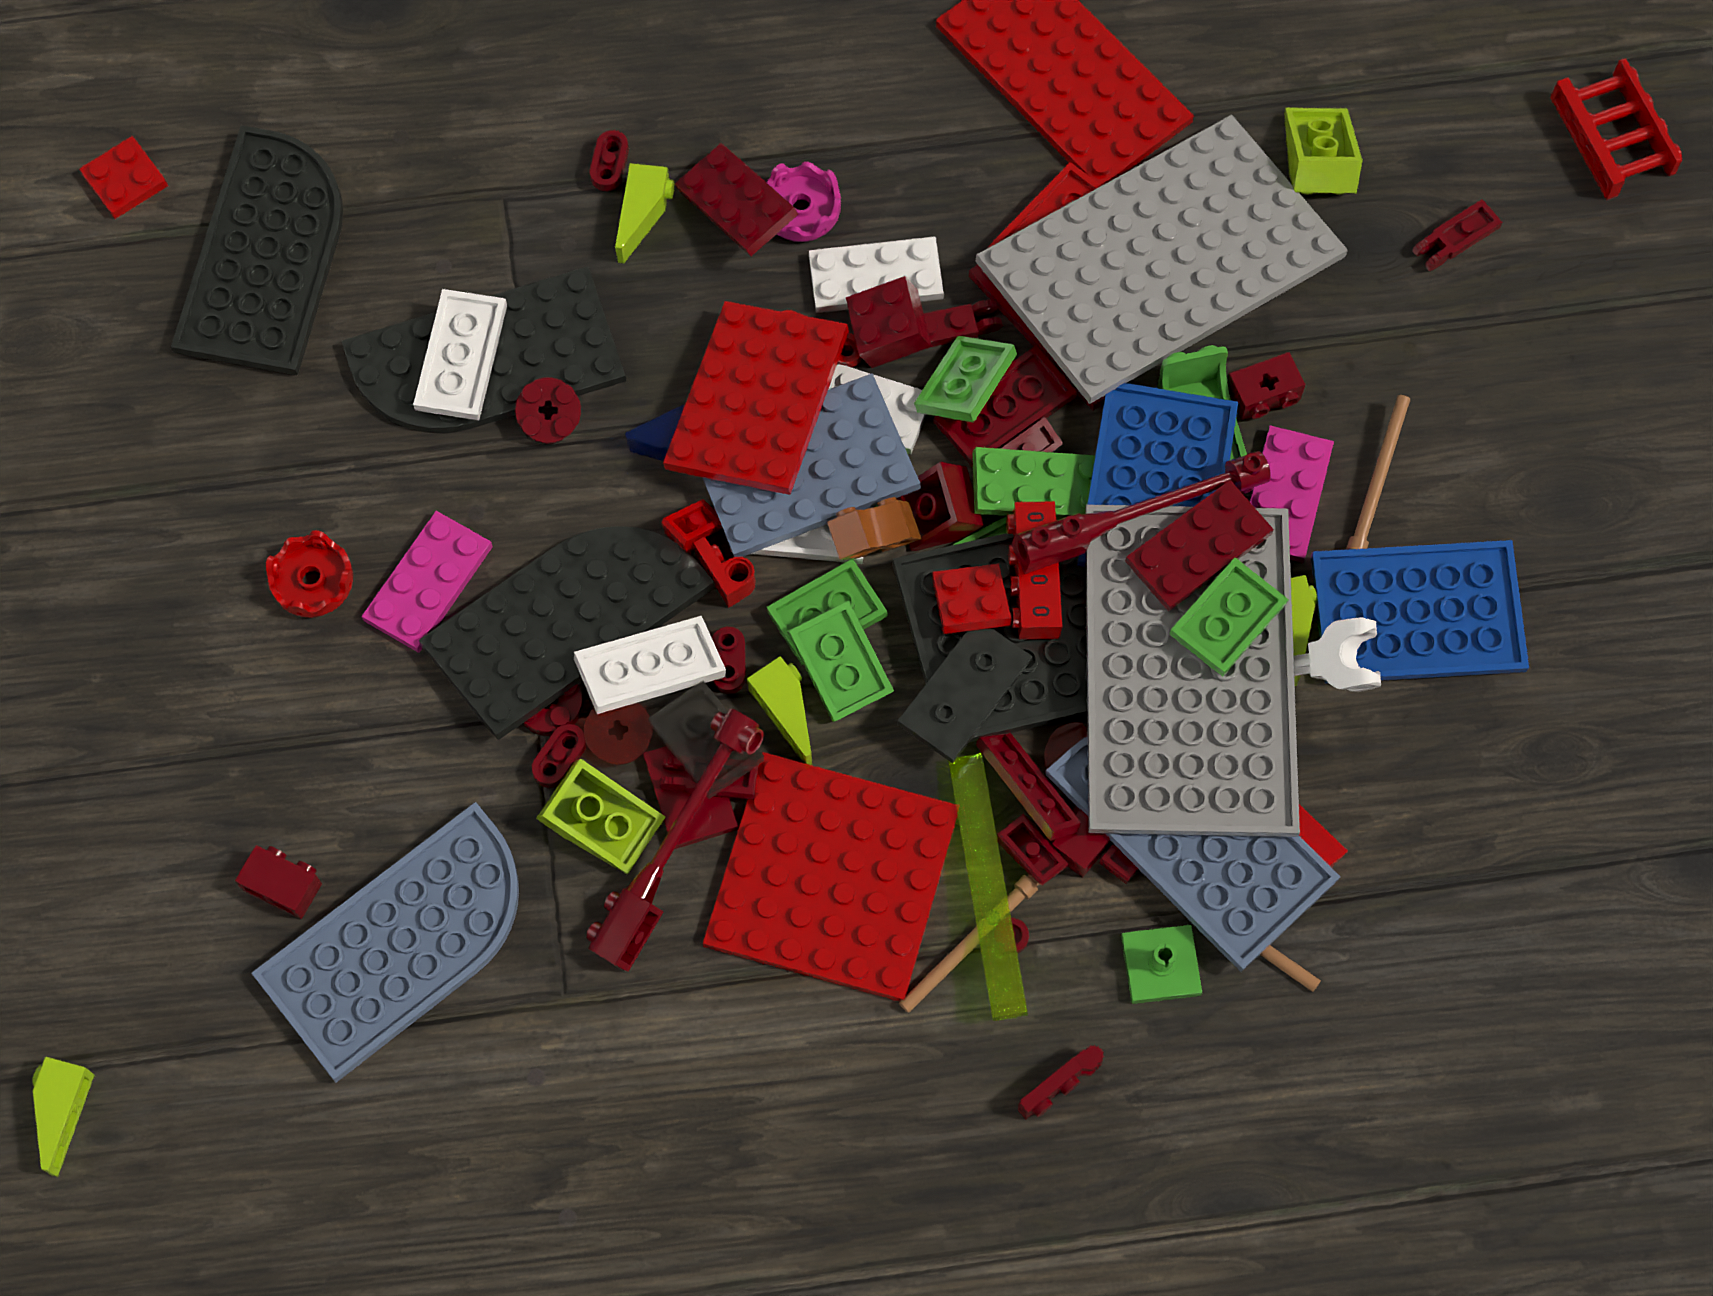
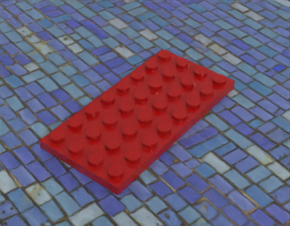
[936,0,1194,185]

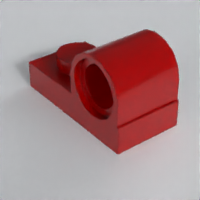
[693,536,756,608]

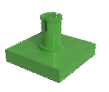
[1121,925,1202,1004]

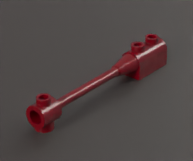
[1011,451,1271,574]
[586,708,764,972]

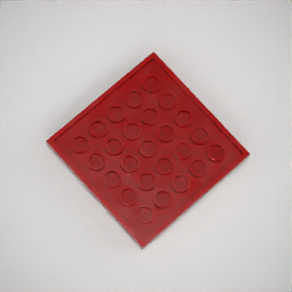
[703,752,960,1002]

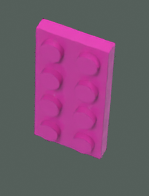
[1250,426,1334,563]
[362,511,493,653]

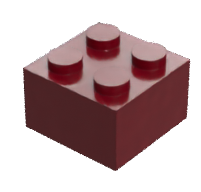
[845,276,932,368]

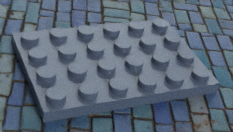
[702,373,921,557]

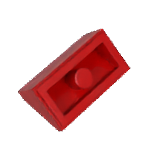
[1299,804,1348,868]

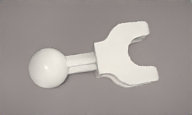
[1293,618,1381,692]

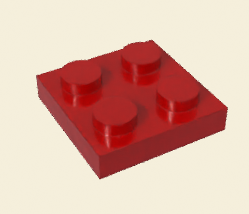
[79,136,168,219]
[932,564,1011,634]

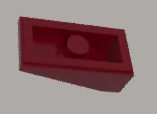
[997,813,1068,886]

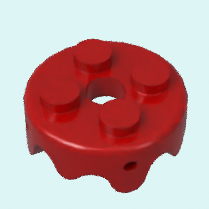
[266,530,354,618]

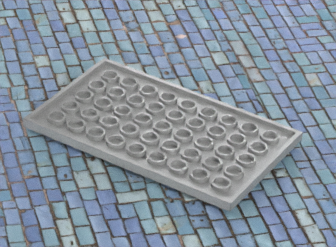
[976,115,1348,404]
[1085,505,1300,837]

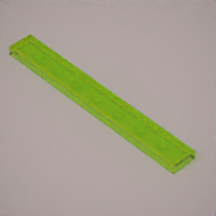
[949,753,1028,1021]

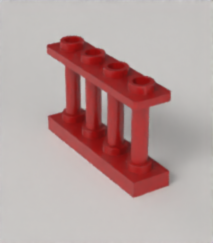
[1550,58,1682,200]

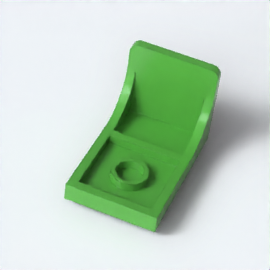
[1157,345,1247,460]

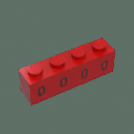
[1007,501,1062,639]

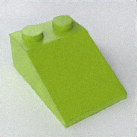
[1285,108,1362,195]
[536,759,665,874]

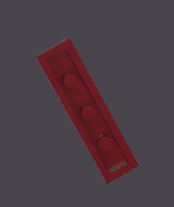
[976,733,1081,841]

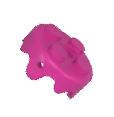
[767,162,841,242]

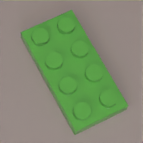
[972,447,1095,519]

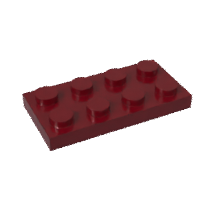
[675,143,799,256]
[934,345,1077,468]
[1125,480,1274,612]

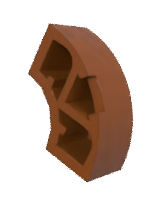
[827,497,921,560]

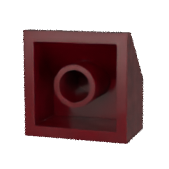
[896,462,984,551]

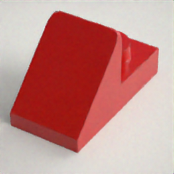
[661,499,722,555]

